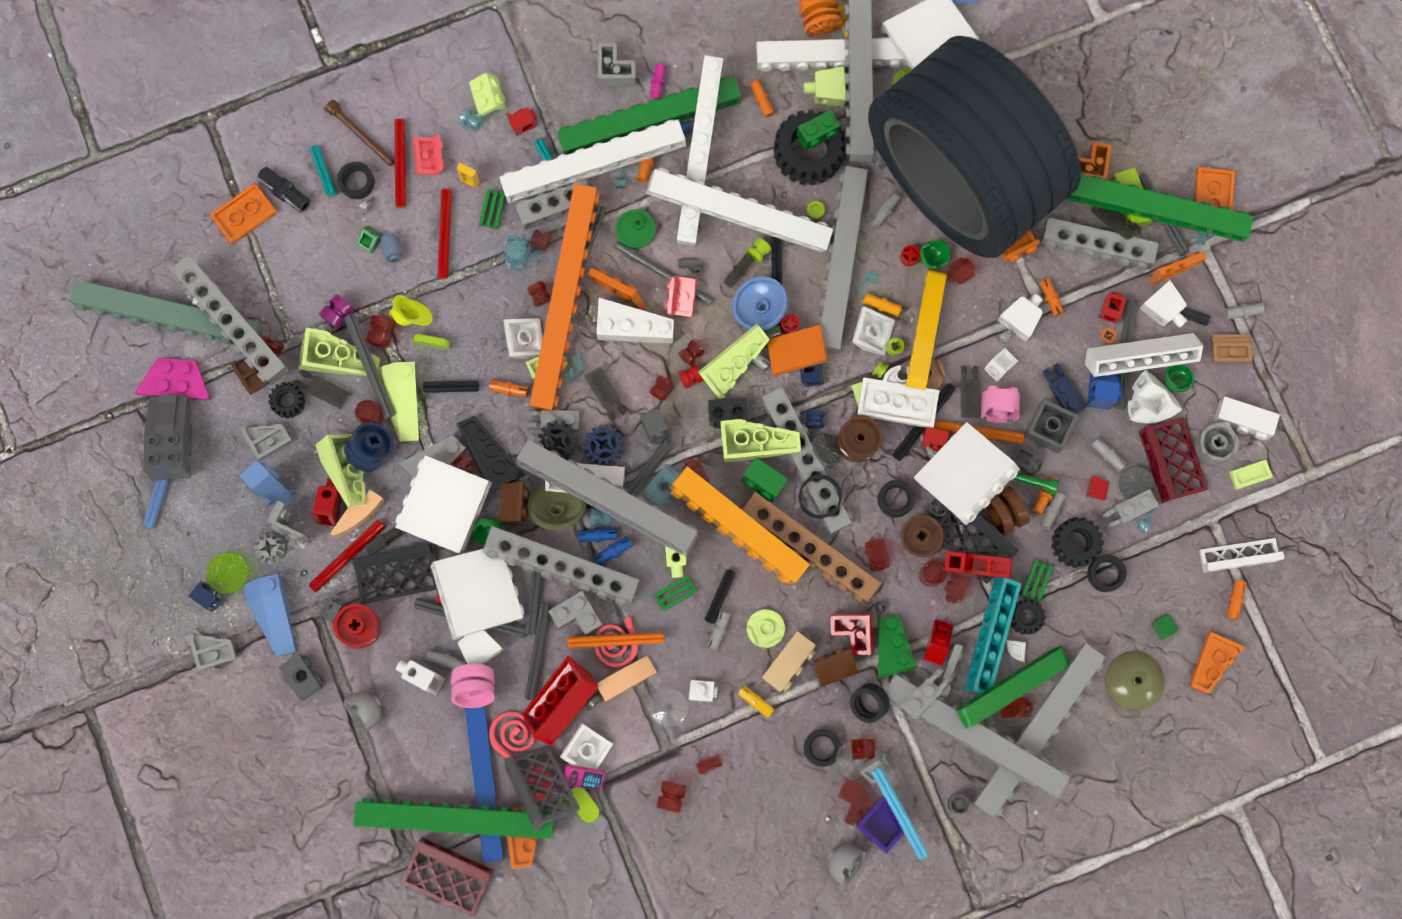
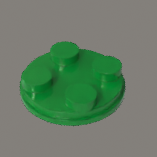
[616,209,655,249]

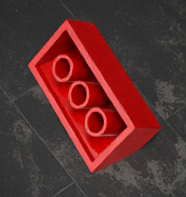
[522,656,599,746]

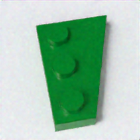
[878,614,916,679]

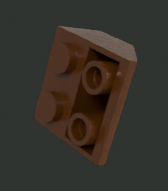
[499,482,530,526]
[811,647,858,688]

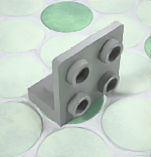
[267,501,311,544]

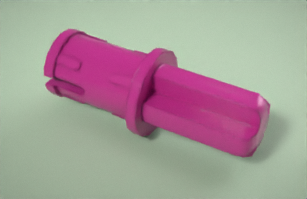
[649,64,667,100]

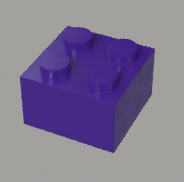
[855,796,913,854]

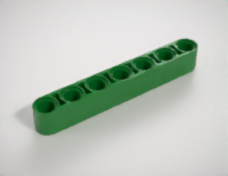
[956,646,1070,728]

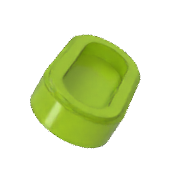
[412,334,451,350]
[569,787,600,823]

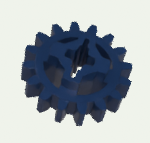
[583,425,625,466]

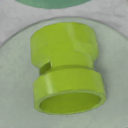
[746,237,772,264]

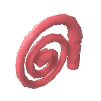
[594,617,639,668]
[489,711,535,759]

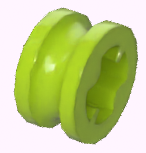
[885,338,904,356]
[872,361,889,380]

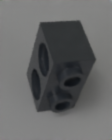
[708,398,748,429]

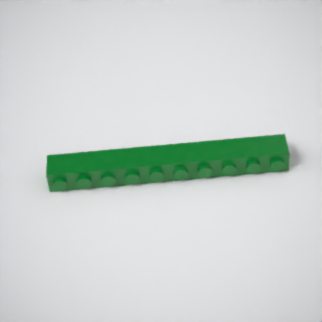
[557,76,741,155]
[1066,172,1253,242]
[353,798,556,839]

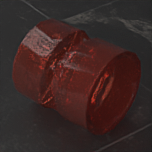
[366,315,396,348]
[354,400,384,425]
[919,560,947,588]
[656,780,687,814]

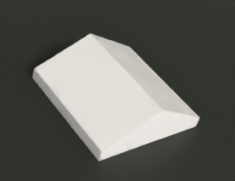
[852,307,895,356]
[503,318,543,359]
[560,723,613,769]

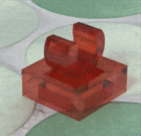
[452,453,475,474]

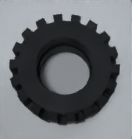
[1051,517,1104,568]

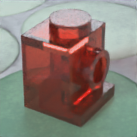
[944,572,971,604]

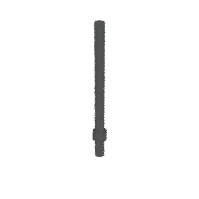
[614,241,713,305]

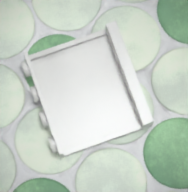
[881,0,979,69]
[913,422,1020,526]
[395,456,492,554]
[431,545,524,640]

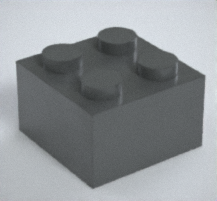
[1024,399,1079,454]

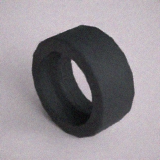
[337,162,375,199]
[877,480,915,518]
[1087,554,1127,593]
[850,683,890,723]
[803,729,842,767]

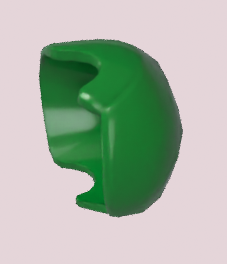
[920,239,951,269]
[1164,364,1194,392]
[471,517,503,545]

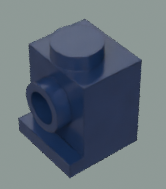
[800,363,824,387]
[188,581,222,612]

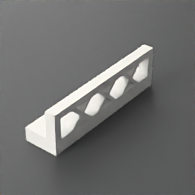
[1199,538,1285,573]

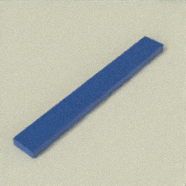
[465,706,504,863]

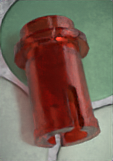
[696,754,723,775]

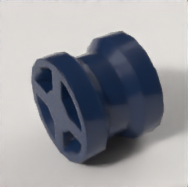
[805,410,825,429]

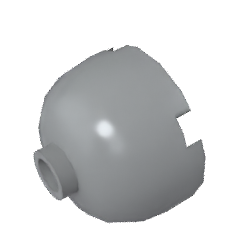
[343,691,381,732]
[828,845,866,886]

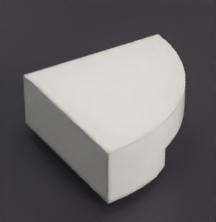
[1005,640,1026,662]

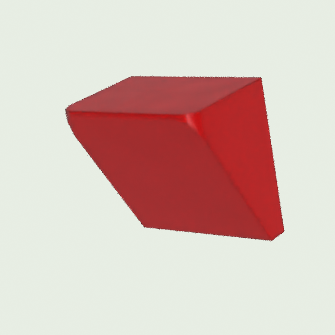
[1086,476,1109,501]

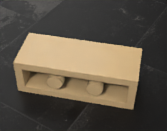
[761,631,816,693]

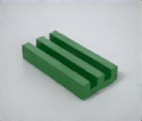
[479,189,506,229]
[1021,560,1053,603]
[654,575,697,611]

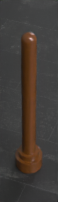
[324,99,394,166]

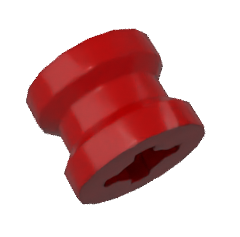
[900,245,920,267]

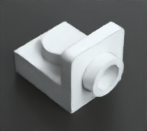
[984,348,1018,381]
[689,680,718,702]

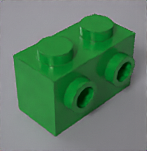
[797,110,840,150]
[741,458,788,502]

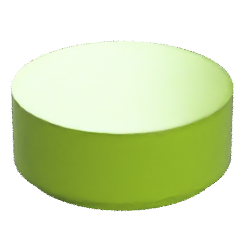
[806,201,825,221]

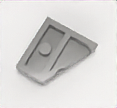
[240,424,293,461]
[188,634,237,671]

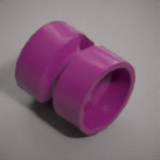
[319,294,355,330]

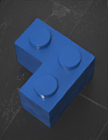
[1087,372,1122,410]

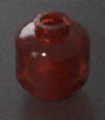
[947,257,976,285]

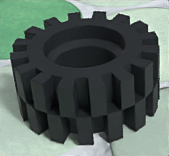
[268,382,306,418]
[1010,599,1046,635]

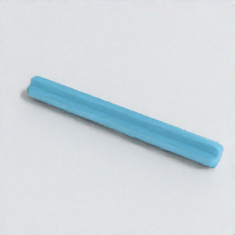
[872,767,929,860]

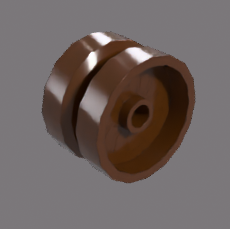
[836,416,883,463]
[986,486,1030,536]
[901,515,943,557]

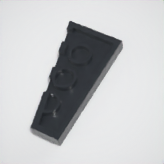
[457,416,526,492]

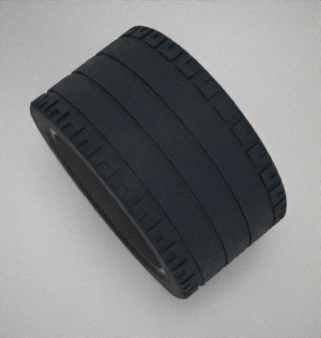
[868,36,1081,258]

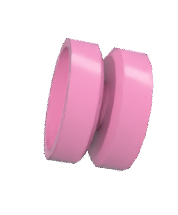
[451,664,495,708]

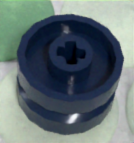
[344,422,394,472]

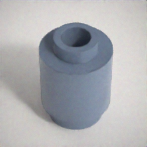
[380,233,404,263]

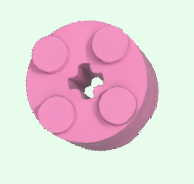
[981,386,1020,423]

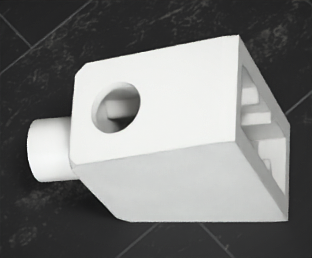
[1140,280,1188,328]
[997,294,1043,342]
[458,630,503,665]
[396,660,446,696]

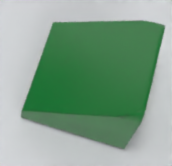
[355,226,383,253]
[1151,614,1178,640]

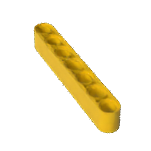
[906,269,947,391]

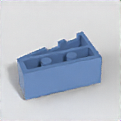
[239,460,295,508]

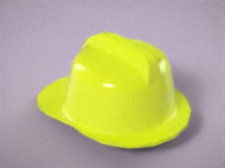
[389,295,433,326]

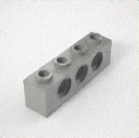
[515,180,588,231]

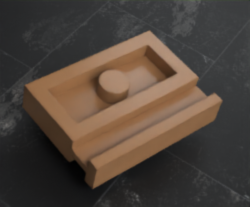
[1211,334,1252,363]

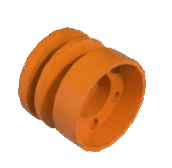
[798,0,843,37]

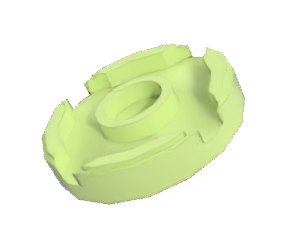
[746,609,785,648]

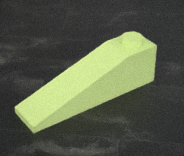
[298,328,380,376]
[377,362,419,442]
[721,419,801,463]
[316,434,366,507]

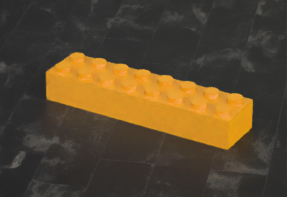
[669,466,810,585]

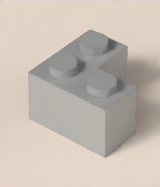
[598,43,636,87]
[549,591,603,636]

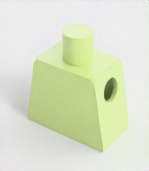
[803,67,845,107]
[665,546,686,578]

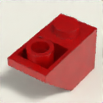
[924,619,953,666]

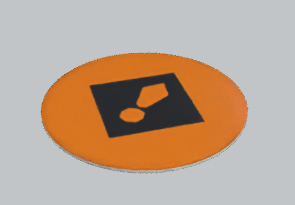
[1101,328,1117,343]

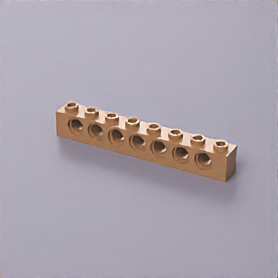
[742,492,881,604]

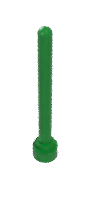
[1012,473,1059,495]

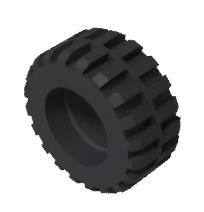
[773,110,846,185]

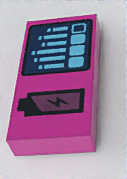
[563,764,605,791]

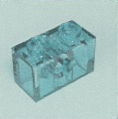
[503,234,531,271]
[642,463,680,509]

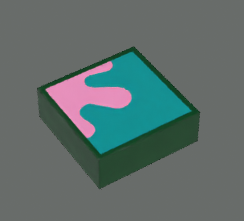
[764,325,781,339]

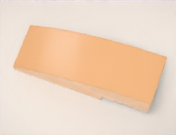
[330,490,385,538]
[597,656,657,702]

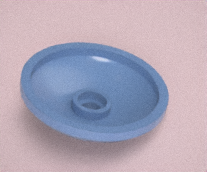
[732,277,788,331]

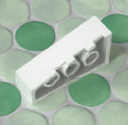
[597,298,674,344]

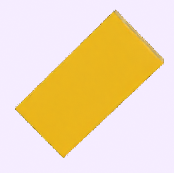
[457,163,480,188]

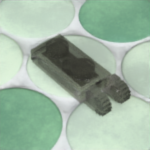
[1091,206,1141,240]
[584,366,626,421]
[960,366,981,418]
[293,370,349,410]

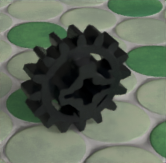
[538,420,579,460]

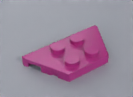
[135,358,211,401]

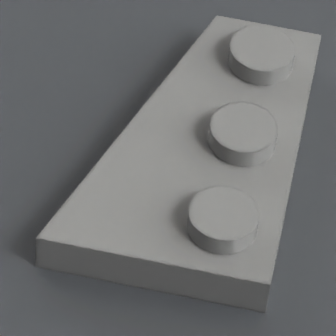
[398,435,467,477]

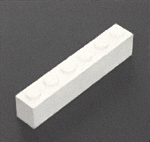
[1085,333,1203,377]

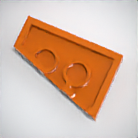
[1149,252,1207,286]
[587,267,647,311]
[1188,632,1245,694]
[508,806,540,869]

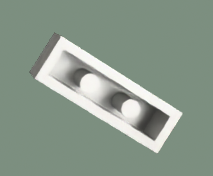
[1213,397,1280,440]

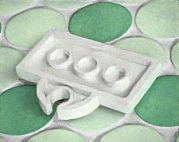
[857,365,939,428]

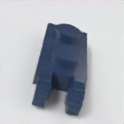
[1043,363,1086,414]

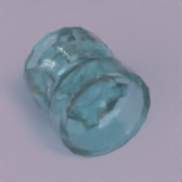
[458,108,483,132]
[590,508,611,527]

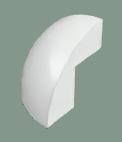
[1128,370,1183,423]

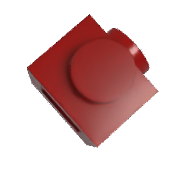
[506,108,537,136]
[1098,292,1127,324]
[921,427,951,451]

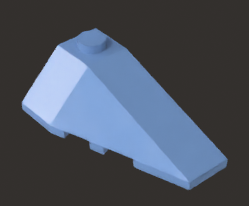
[244,574,296,657]

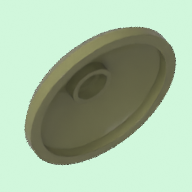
[527,485,586,530]
[1105,652,1164,711]

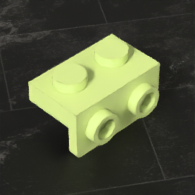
[469,73,506,117]

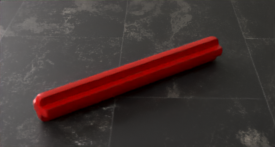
[395,118,406,208]
[437,189,452,279]
[309,519,385,592]

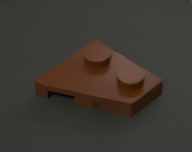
[230,359,269,395]

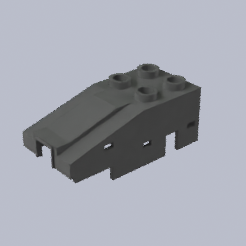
[143,394,192,481]

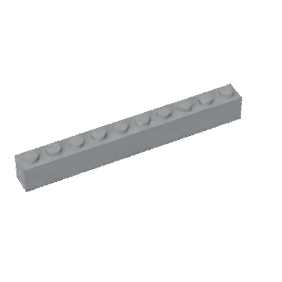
[844,0,874,161]
[817,166,868,353]
[516,440,698,557]
[971,643,1105,818]
[885,674,1070,800]

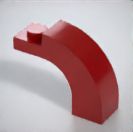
[944,551,1013,578]

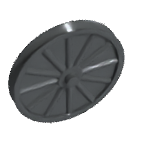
[812,433,841,466]
[1119,467,1155,499]

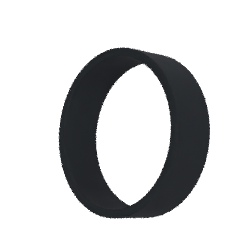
[799,475,842,519]

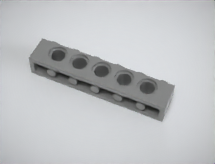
[1040,217,1159,270]

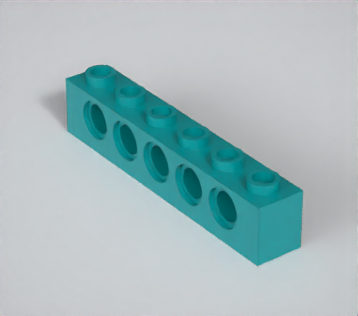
[964,578,1021,695]

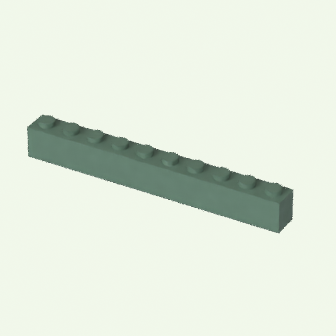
[69,280,263,349]

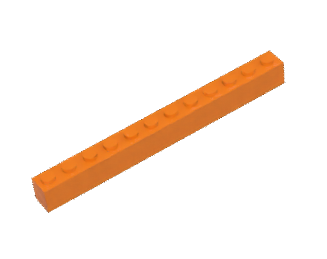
[529,183,600,411]

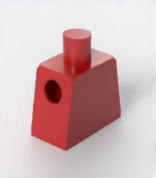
[312,478,342,527]

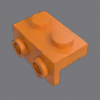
[1000,230,1040,264]

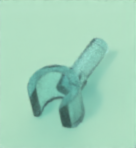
[615,166,628,189]
[855,271,877,294]
[1137,509,1155,533]

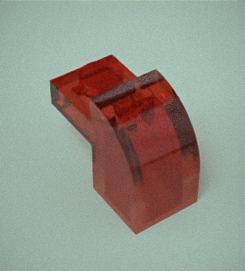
[837,779,869,826]

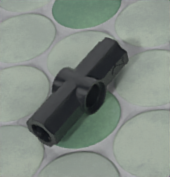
[256,166,311,213]

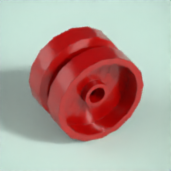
[333,604,381,649]

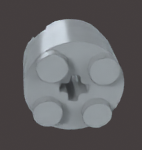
[1194,423,1239,465]

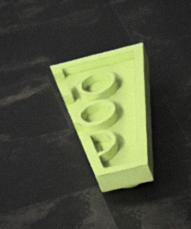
[698,324,770,399]

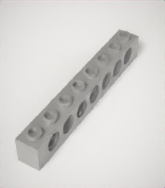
[171,254,289,385]
[761,387,853,536]
[483,526,639,606]

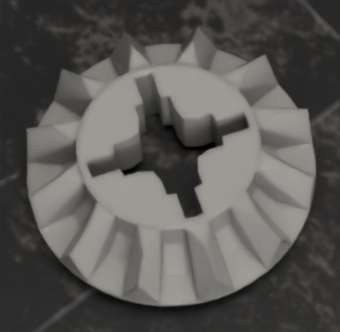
[254,533,285,564]

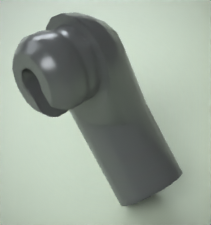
[678,258,704,276]
[868,601,887,629]

